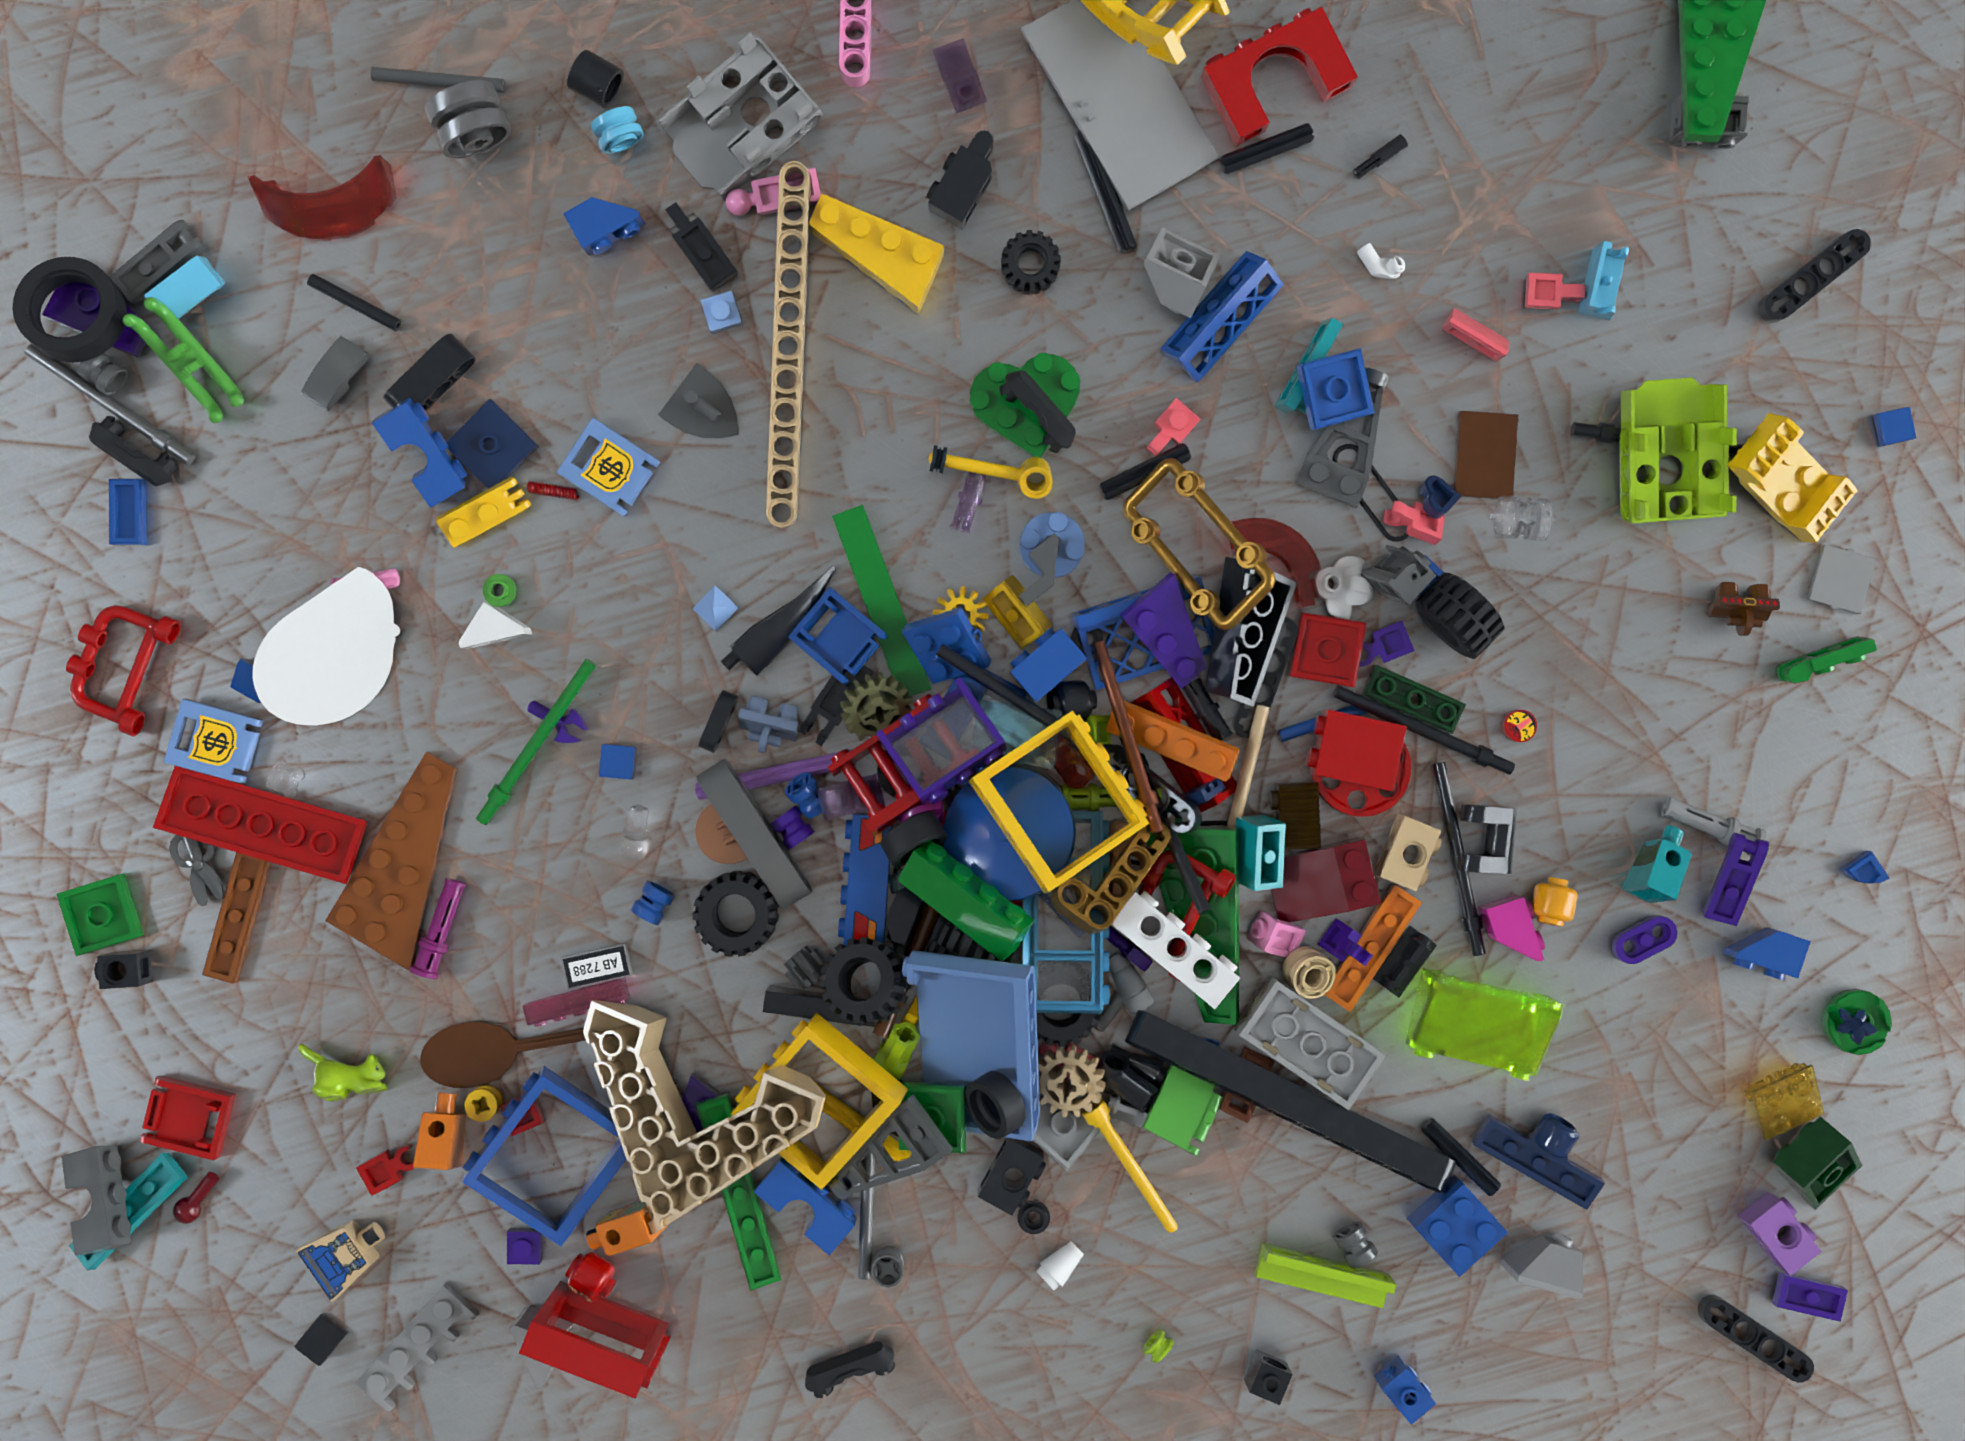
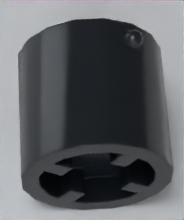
[567,50,624,108]

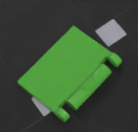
[1142,1065,1223,1157]

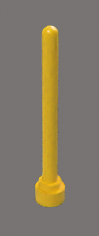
[1081,1098,1177,1233]

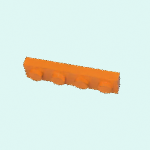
[1105,700,1240,782]
[1324,883,1422,1012]

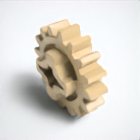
[1038,1045,1106,1118]

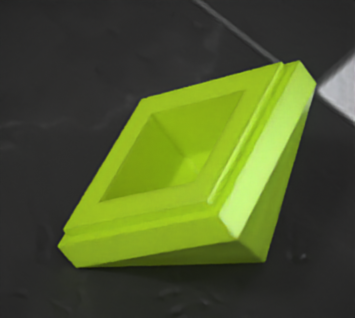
[1085,715,1111,745]

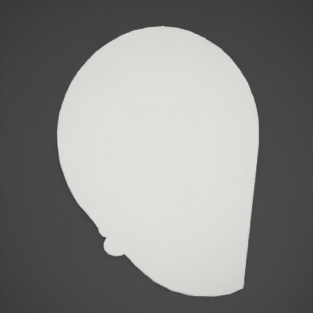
[253,567,400,726]

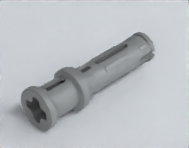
[1661,796,1766,856]

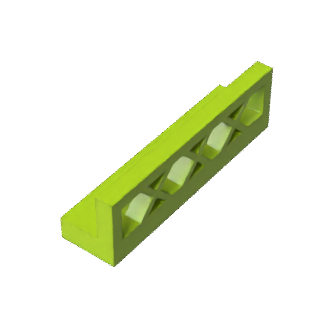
[1255,1242,1397,1309]

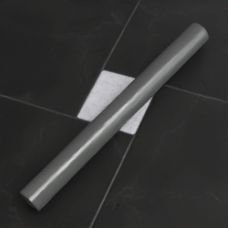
[371,67,505,92]
[858,1152,875,1280]

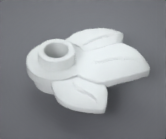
[1313,556,1374,620]

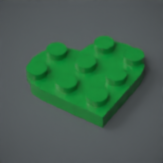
[970,353,1081,458]

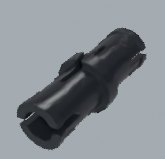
[1182,678,1233,741]

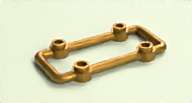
[1123,458,1275,630]

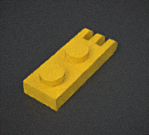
[436,476,531,549]

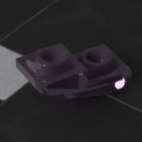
[932,38,987,113]
[817,773,886,821]

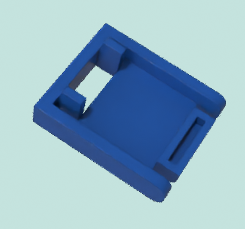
[788,587,888,686]

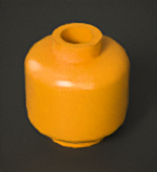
[1531,877,1578,927]

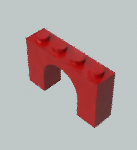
[1200,6,1358,147]

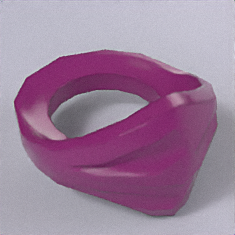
[899,801,944,823]

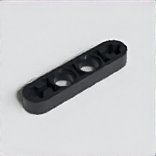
[1758,229,1871,323]
[1232,617,1298,738]
[1103,744,1202,833]
[1698,1295,1814,1383]

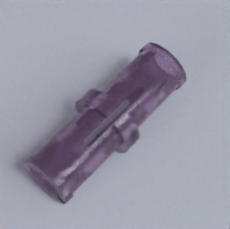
[949,472,988,533]

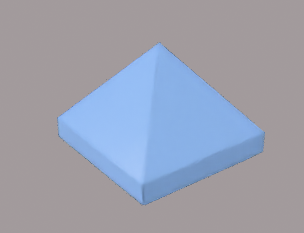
[693,586,739,632]

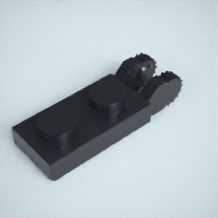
[798,665,874,747]

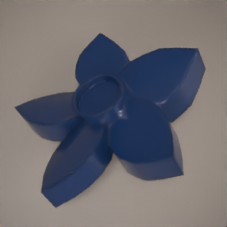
[1836,1008,1878,1045]

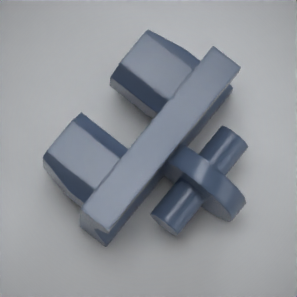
[738,696,799,753]

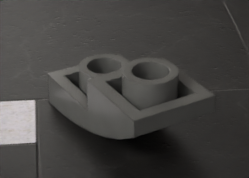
[301,336,369,411]

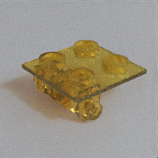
[1744,1063,1825,1141]

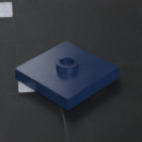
[446,399,539,489]

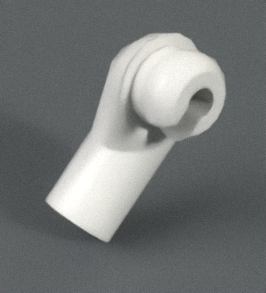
[1357,243,1405,279]

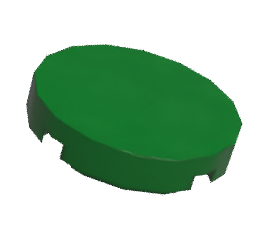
[1822,989,1892,1055]

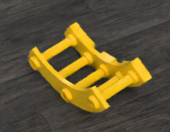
[1080,0,1230,65]

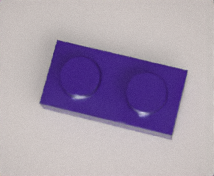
[1772,1272,1848,1322]

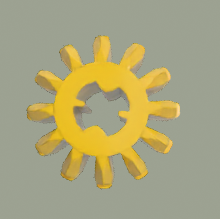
[933,586,989,632]

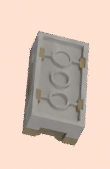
[1234,976,1387,1110]

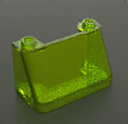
[1406,967,1565,1081]

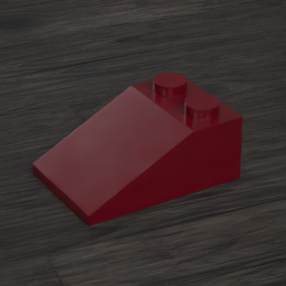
[1270,837,1382,923]

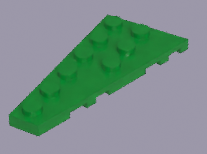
[1678,0,1766,142]
[1147,826,1239,1025]

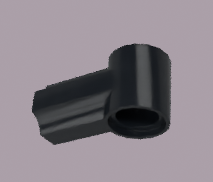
[1096,1049,1159,1113]

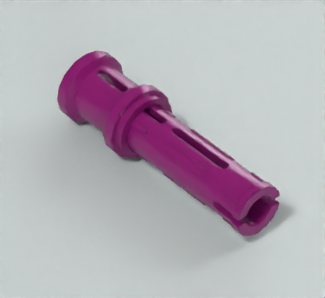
[409,878,466,980]

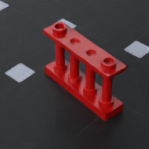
[827,693,979,836]

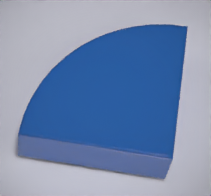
[1840,851,1890,883]

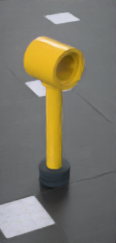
[928,445,1053,499]

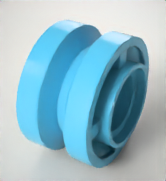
[590,106,644,154]

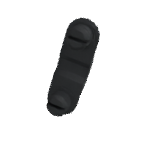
[1000,370,1076,453]
[89,416,178,486]
[805,1342,895,1398]

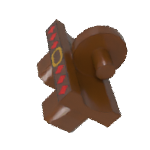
[1708,582,1780,636]

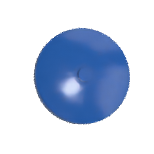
[943,767,1076,901]

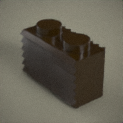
[1269,781,1321,850]

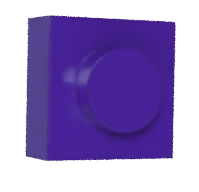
[507,1228,543,1265]

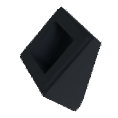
[294,1314,347,1366]

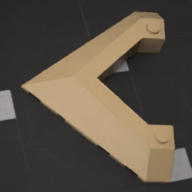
[583,1000,826,1235]

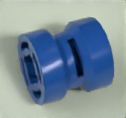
[785,772,831,818]
[630,880,675,925]

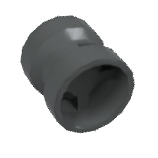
[77,353,128,396]
[1333,1221,1378,1268]
[871,1246,905,1288]

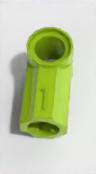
[873,1021,920,1080]

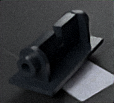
[1373,926,1437,998]

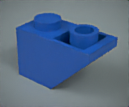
[563,197,646,255]
[1723,927,1811,981]

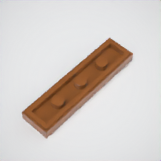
[202,852,271,984]

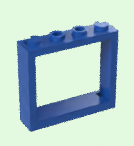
[462,1066,626,1246]

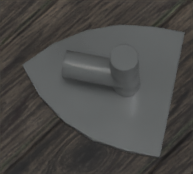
[658,363,738,438]

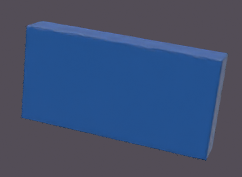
[109,479,147,545]

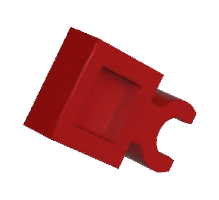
[356,1143,414,1196]

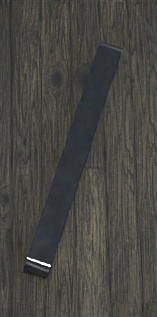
[1125,1010,1456,1194]

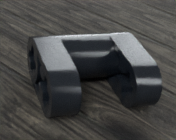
[1456,804,1517,874]

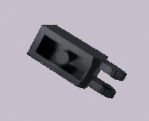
[926,130,994,230]

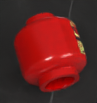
[565,1251,617,1302]

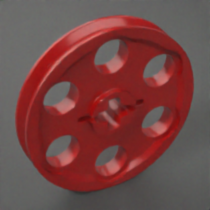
[1311,742,1412,817]

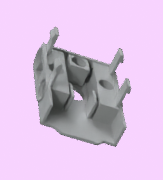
[658,32,822,201]

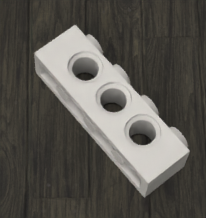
[1111,891,1240,1009]

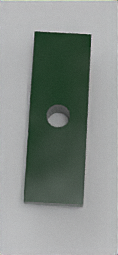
[1361,665,1466,734]

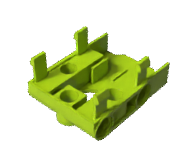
[1619,377,1737,523]

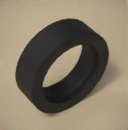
[12,257,127,363]

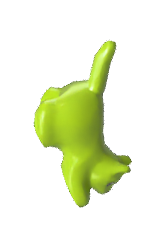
[298,1044,387,1102]

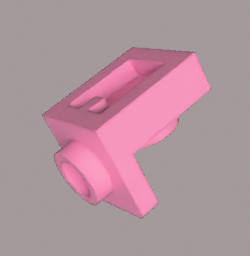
[1247,910,1306,958]

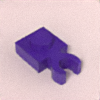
[1359,620,1415,667]

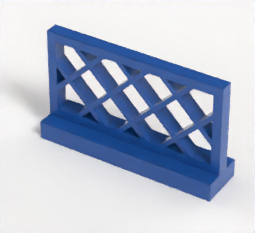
[1070,574,1214,690]

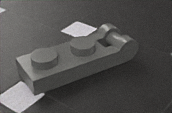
[109,220,206,305]

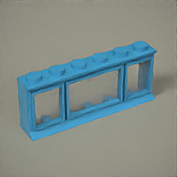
[1022,811,1110,1014]

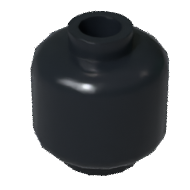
[1046,680,1097,722]

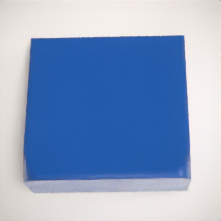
[230,658,261,703]

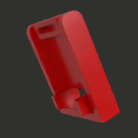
[140,1076,236,1161]

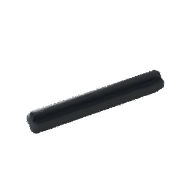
[1075,130,1137,253]

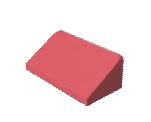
[1442,308,1509,362]

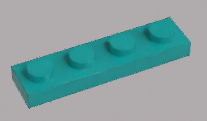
[69,1153,188,1270]

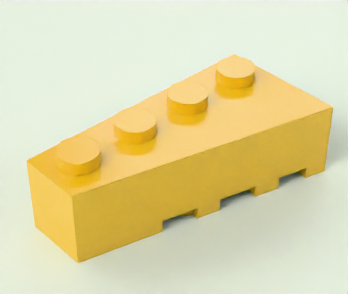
[808,193,944,315]

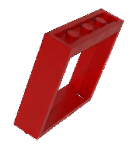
[519,1281,671,1399]

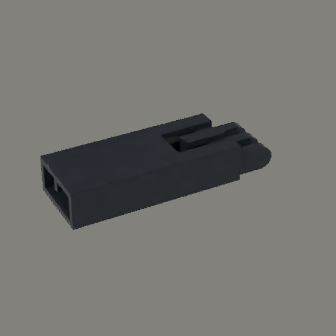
[763,985,875,1027]

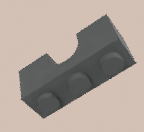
[61,1145,131,1256]

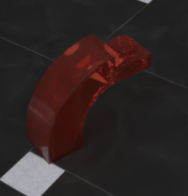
[1229,518,1321,609]

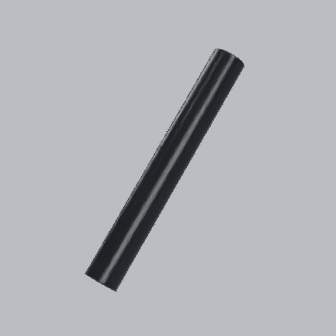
[307,273,402,332]

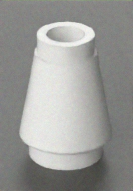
[1036,1241,1084,1290]

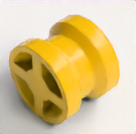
[464,1084,504,1122]

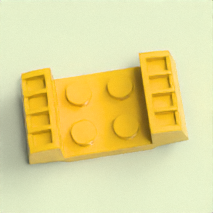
[1727,413,1858,543]

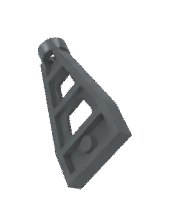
[1295,368,1389,508]
[829,1095,953,1200]

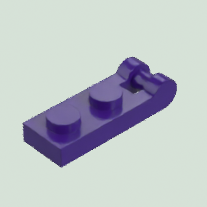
[1702,832,1769,926]

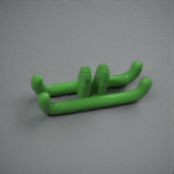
[123,297,244,423]

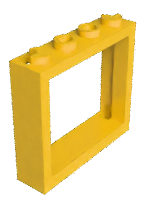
[969,710,1149,894]
[731,1012,908,1190]

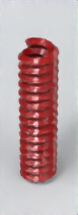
[527,481,579,501]

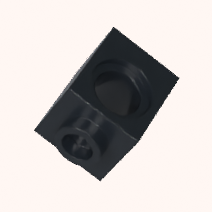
[94,949,153,989]
[1244,1349,1293,1405]

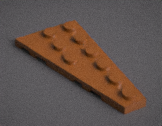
[325,752,458,971]

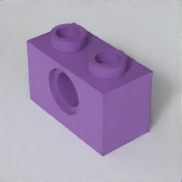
[1738,1192,1822,1276]

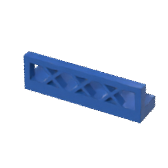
[1160,251,1284,382]

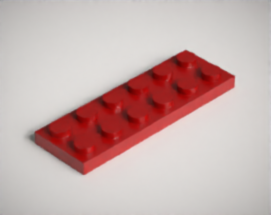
[152,766,368,884]

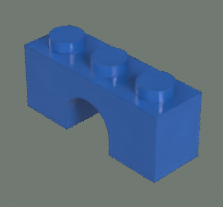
[372,397,467,508]
[754,1156,857,1256]

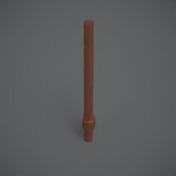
[1092,641,1164,834]

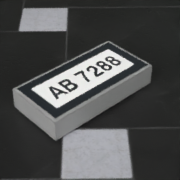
[561,943,634,990]

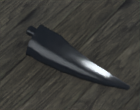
[721,566,836,676]

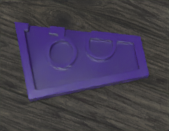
[42,283,153,358]

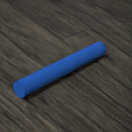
[1278,705,1368,742]

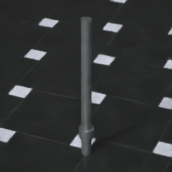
[24,344,196,465]

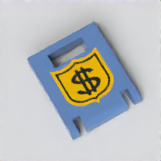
[557,417,660,517]
[164,698,263,784]

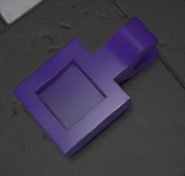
[1317,918,1373,966]

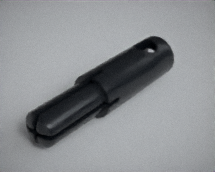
[1353,134,1408,179]

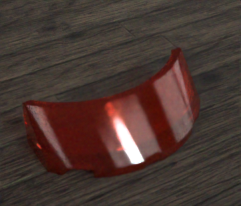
[248,155,397,241]

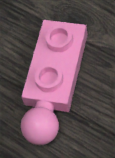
[726,168,821,216]

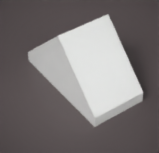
[459,602,532,649]

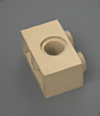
[1374,814,1442,892]

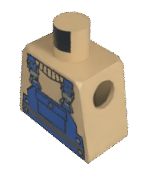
[296,1220,385,1302]

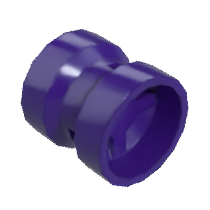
[770,805,815,851]

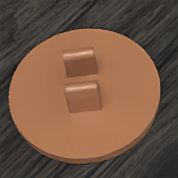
[695,803,747,864]

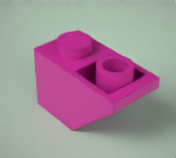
[1478,894,1545,962]

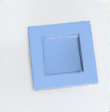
[700,291,743,334]

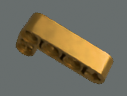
[1051,821,1170,934]

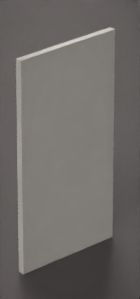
[1021,0,1220,211]

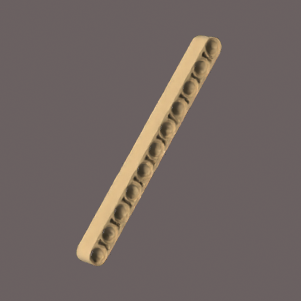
[766,161,811,529]

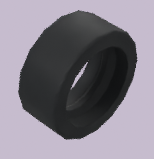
[880,812,947,867]
[965,1071,1026,1140]

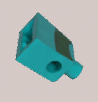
[1621,825,1692,903]

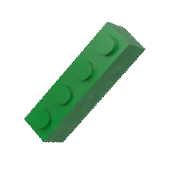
[897,840,1035,962]

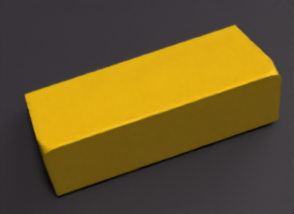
[982,575,1052,650]

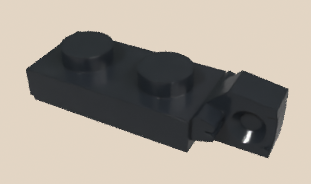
[665,202,738,292]

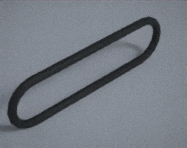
[1333,444,1409,542]

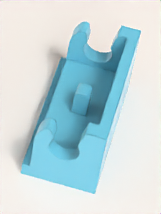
[1578,241,1629,320]
[144,255,225,319]

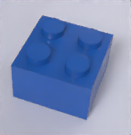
[1009,628,1088,703]
[1407,1175,1508,1277]

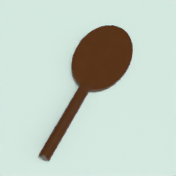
[420,1021,586,1088]

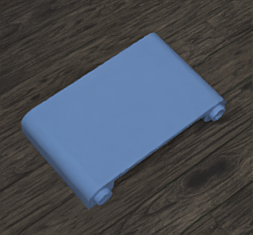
[902,950,1040,1141]

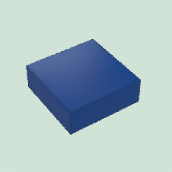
[1873,407,1917,447]
[599,744,636,780]

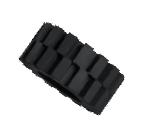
[1001,230,1061,295]

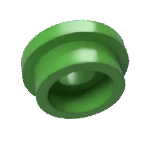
[483,574,517,607]

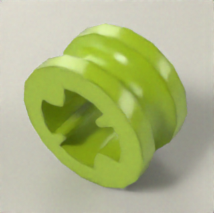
[1142,1329,1174,1363]

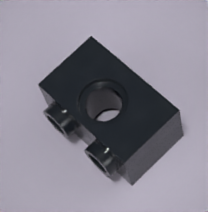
[977,1138,1046,1216]

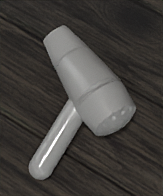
[1094,951,1154,1032]

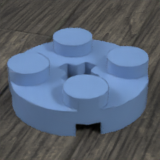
[1020,512,1085,578]

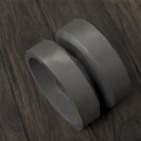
[424,80,512,159]

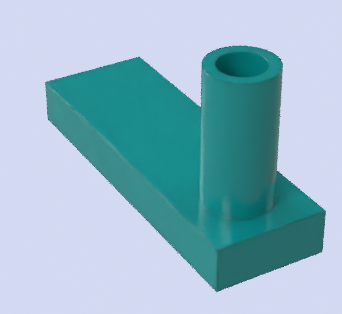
[1274,317,1343,415]

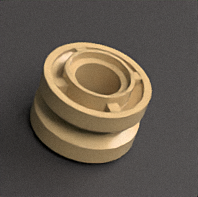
[1282,946,1336,999]

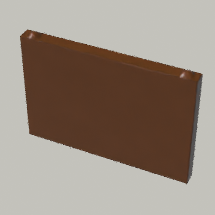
[1453,411,1519,500]

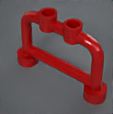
[66,605,181,737]
[1128,850,1236,982]

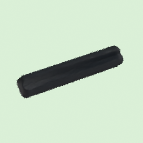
[1220,123,1314,174]
[1100,443,1192,500]
[1421,1118,1501,1196]

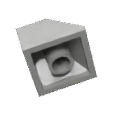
[1144,227,1221,318]
[1499,1233,1584,1300]

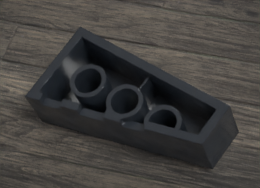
[1205,557,1297,707]

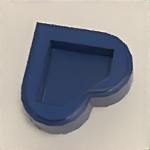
[1420,475,1461,519]

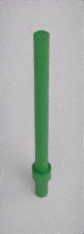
[476,658,597,825]

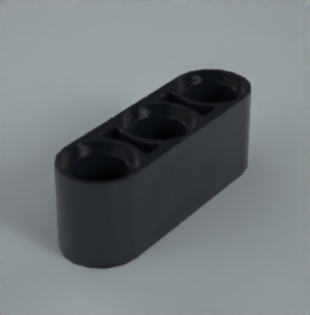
[383,334,476,411]

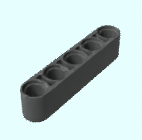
[696,758,812,909]

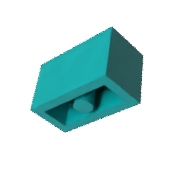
[1236,814,1286,891]

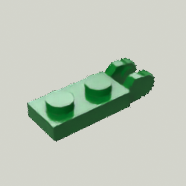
[1776,636,1877,684]

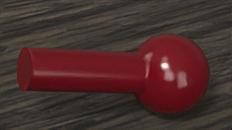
[173,1172,219,1224]

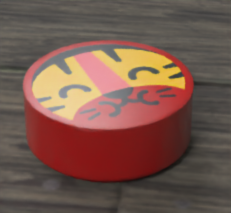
[1502,710,1537,742]

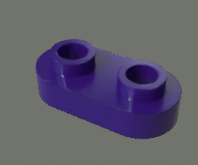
[1612,915,1678,964]

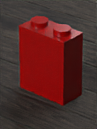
[1307,709,1407,791]

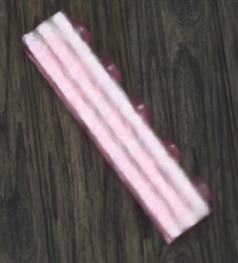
[522,977,630,1027]

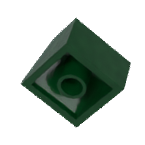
[1773,1116,1862,1210]

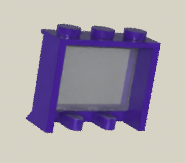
[876,677,1007,805]

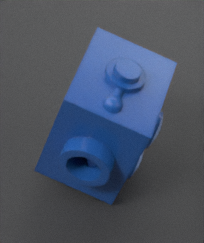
[1374,1355,1436,1425]

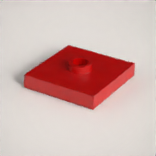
[1289,612,1367,688]

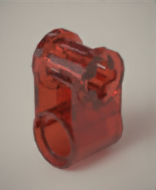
[1039,734,1096,789]

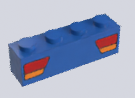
[838,813,893,946]

